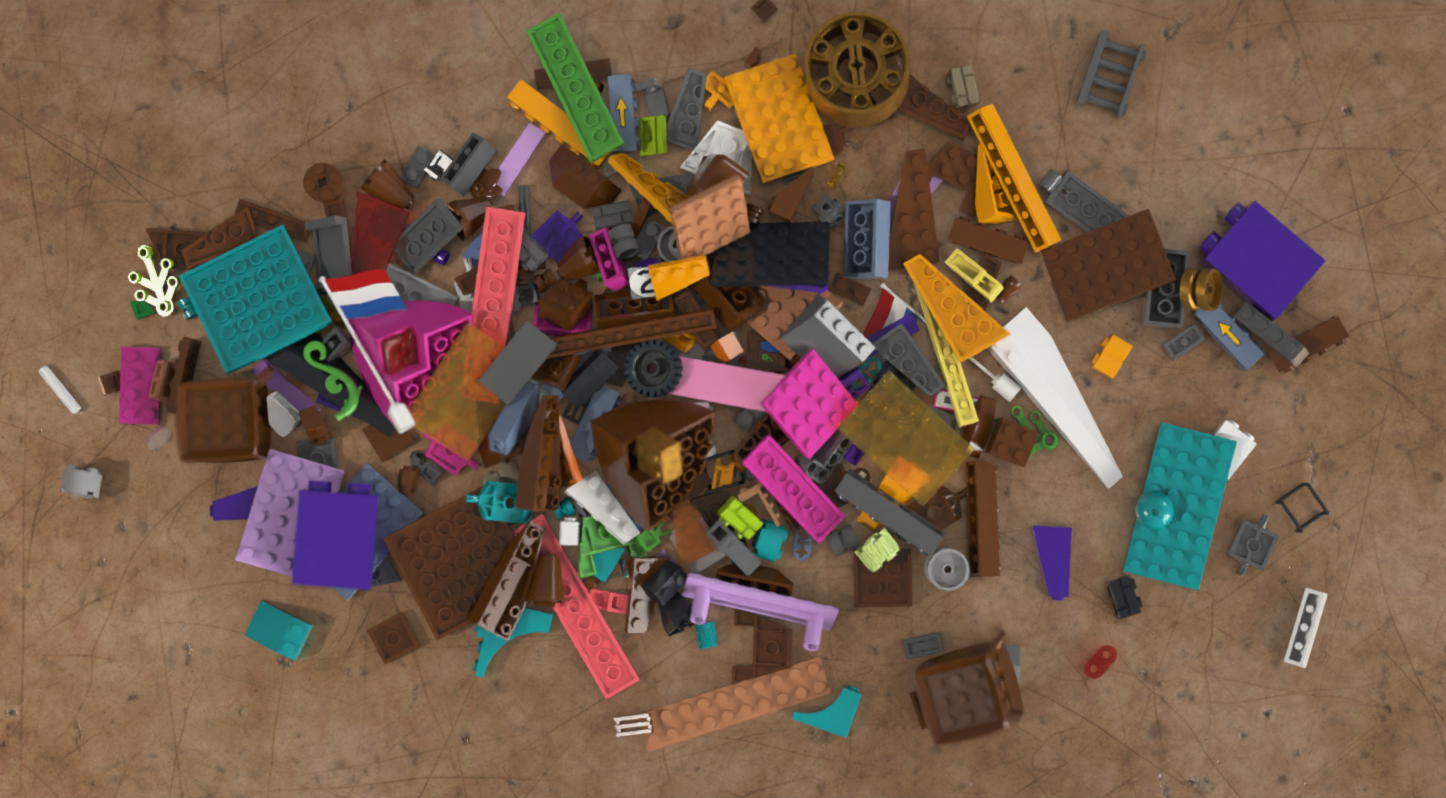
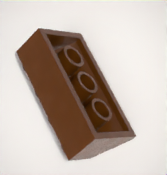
[691,251,765,330]
[595,291,674,328]

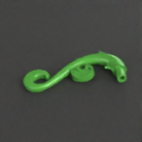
[303,341,362,421]

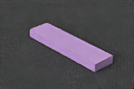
[497,122,546,197]

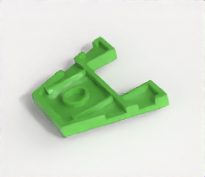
[578,516,648,579]

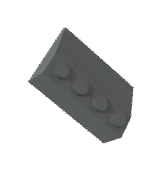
[779,294,876,379]

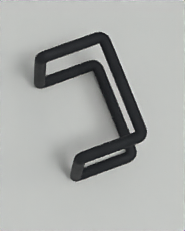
[703,450,745,495]
[1276,483,1329,533]

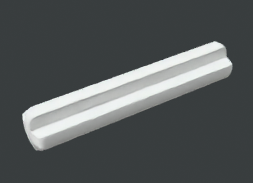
[38,366,81,414]

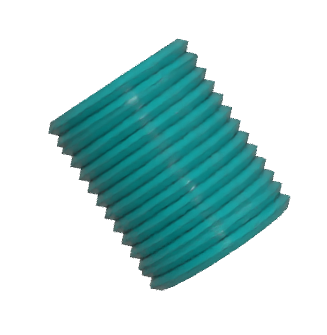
[695,621,718,649]

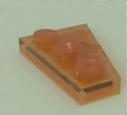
[672,499,715,567]

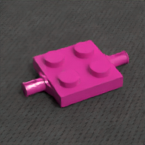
[422,423,480,476]

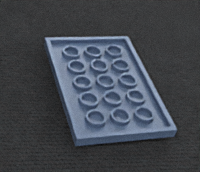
[333,463,424,601]

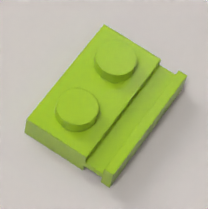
[638,115,667,157]

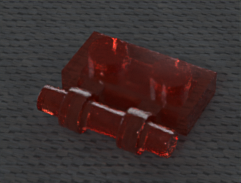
[383,328,417,376]

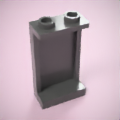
[305,215,352,294]

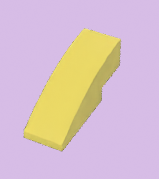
[944,248,1004,303]

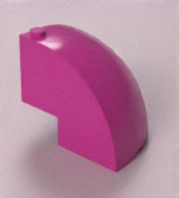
[348,300,472,425]

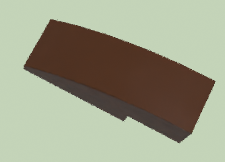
[957,395,997,459]

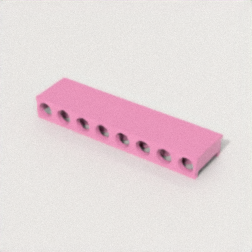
[650,356,786,412]

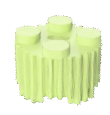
[855,528,900,572]

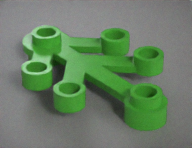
[990,406,1059,458]

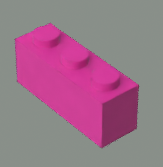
[589,227,630,291]

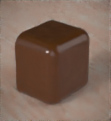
[687,154,749,197]

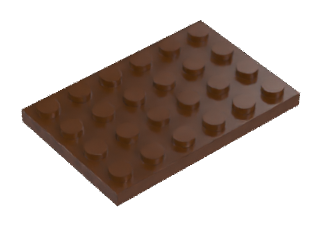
[1041,209,1177,322]

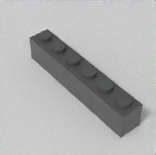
[834,469,946,556]

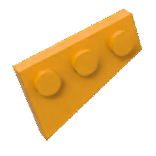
[648,255,710,301]

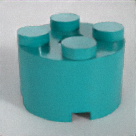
[751,519,788,562]

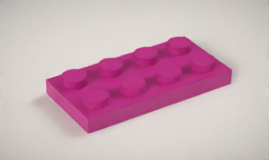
[119,347,160,425]

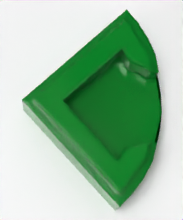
[130,301,156,320]

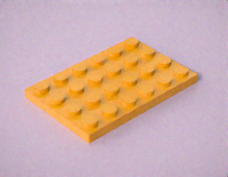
[724,53,835,185]

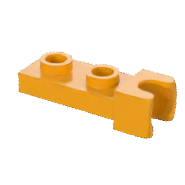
[712,457,734,493]

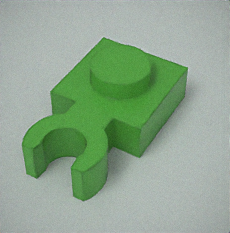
[634,521,670,553]

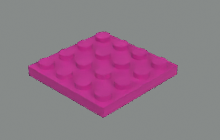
[760,349,859,459]

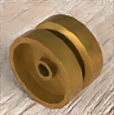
[1180,268,1223,311]

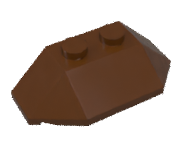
[549,145,622,209]
[716,563,794,596]

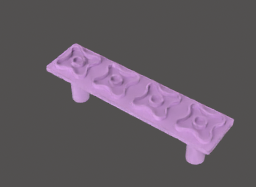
[681,574,839,651]

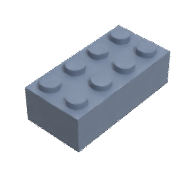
[844,199,890,280]

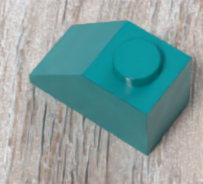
[592,548,626,582]

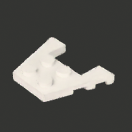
[680,121,752,195]

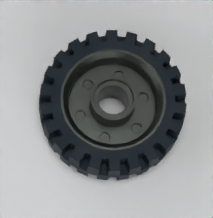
[624,340,683,398]

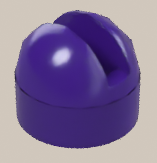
[434,249,450,266]

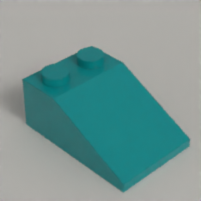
[245,600,314,660]

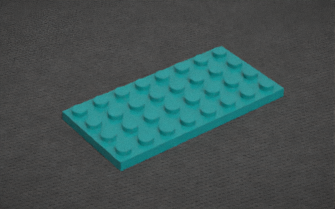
[1123,422,1237,591]

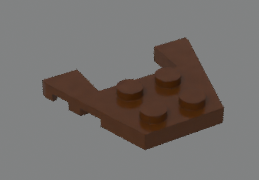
[927,141,977,218]
[732,609,792,684]

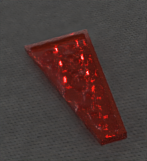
[351,191,410,275]

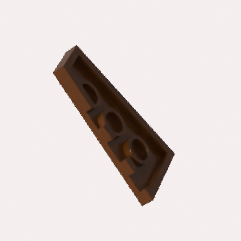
[896,74,971,140]

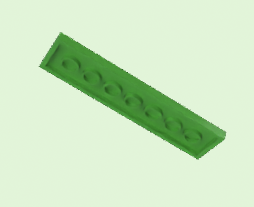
[526,13,625,163]

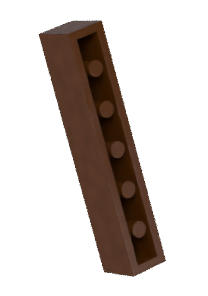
[965,461,1001,577]

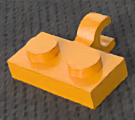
[704,71,733,111]

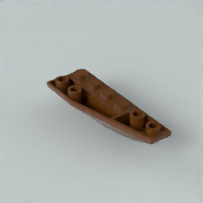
[515,395,561,512]
[468,520,545,641]

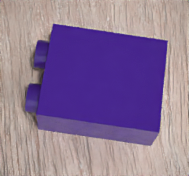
[1198,201,1326,321]
[292,480,378,590]

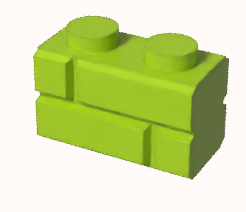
[717,495,763,540]

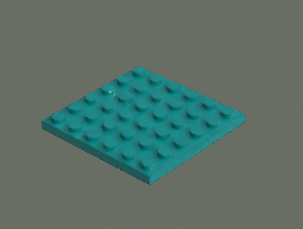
[179,225,332,375]

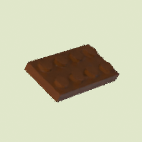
[166,336,202,414]

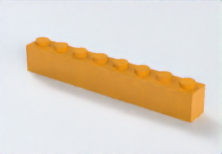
[967,104,1061,253]

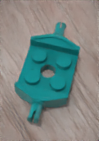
[465,480,534,524]

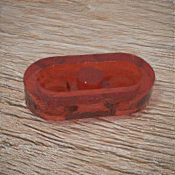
[1084,645,1117,679]

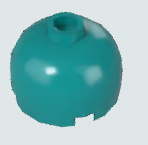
[1135,491,1174,530]

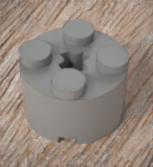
[59,465,103,499]

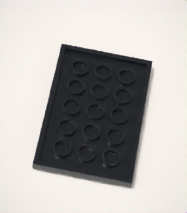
[711,221,831,287]

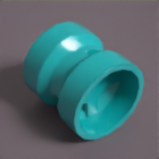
[177,296,198,320]
[554,496,576,520]

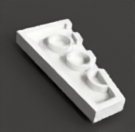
[565,471,640,545]

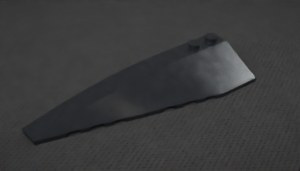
[264,332,396,437]

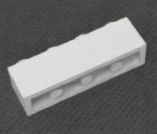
[1284,588,1328,668]

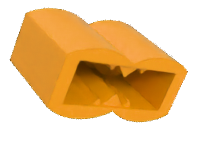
[1091,334,1133,379]

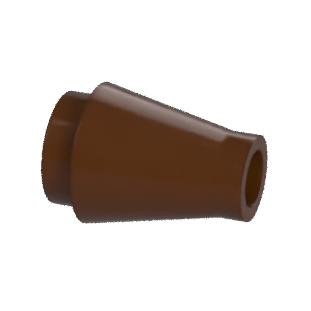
[996,275,1023,304]

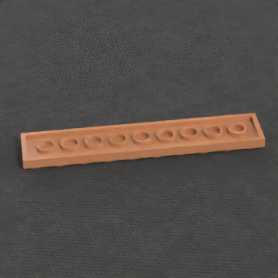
[637,656,831,752]

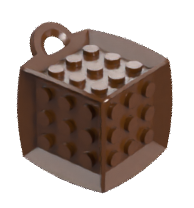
[175,366,274,464]
[914,630,1024,745]

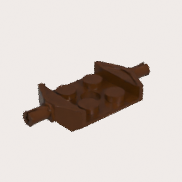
[895,485,967,539]

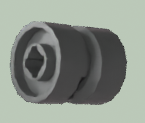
[608,224,640,260]
[826,524,860,557]

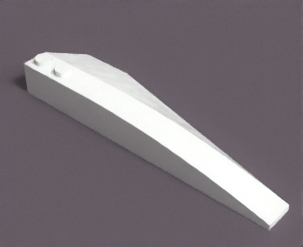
[987,307,1123,489]

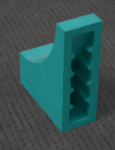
[791,685,862,738]

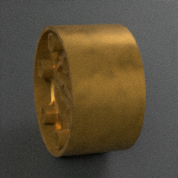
[805,12,909,128]

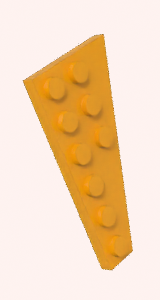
[607,152,691,224]
[903,254,1011,363]

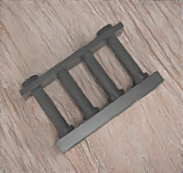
[1075,30,1147,119]

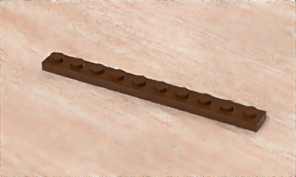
[547,308,716,359]

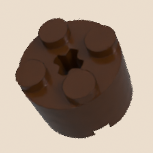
[303,163,345,203]

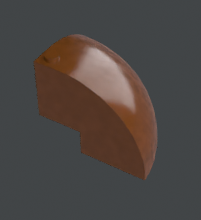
[591,400,715,532]

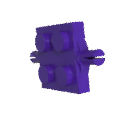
[531,210,584,264]

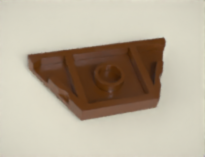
[146,228,206,270]

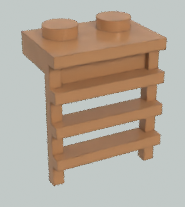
[737,483,780,527]

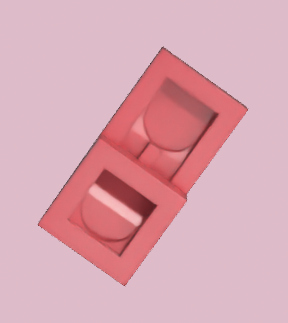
[590,589,628,614]

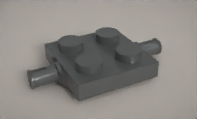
[1227,514,1279,577]

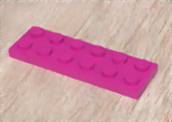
[741,435,845,544]

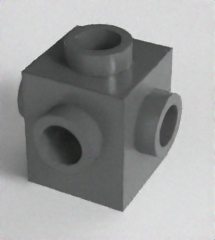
[812,194,845,228]

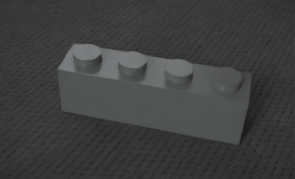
[1234,302,1309,368]

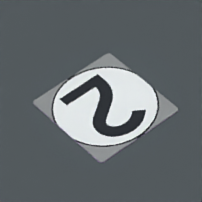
[628,266,656,299]

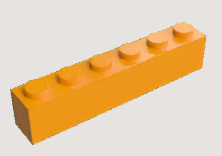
[507,79,612,168]

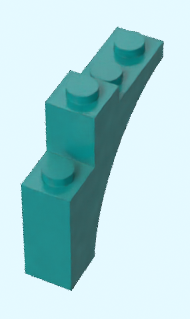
[473,607,554,678]

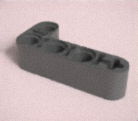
[795,414,864,483]

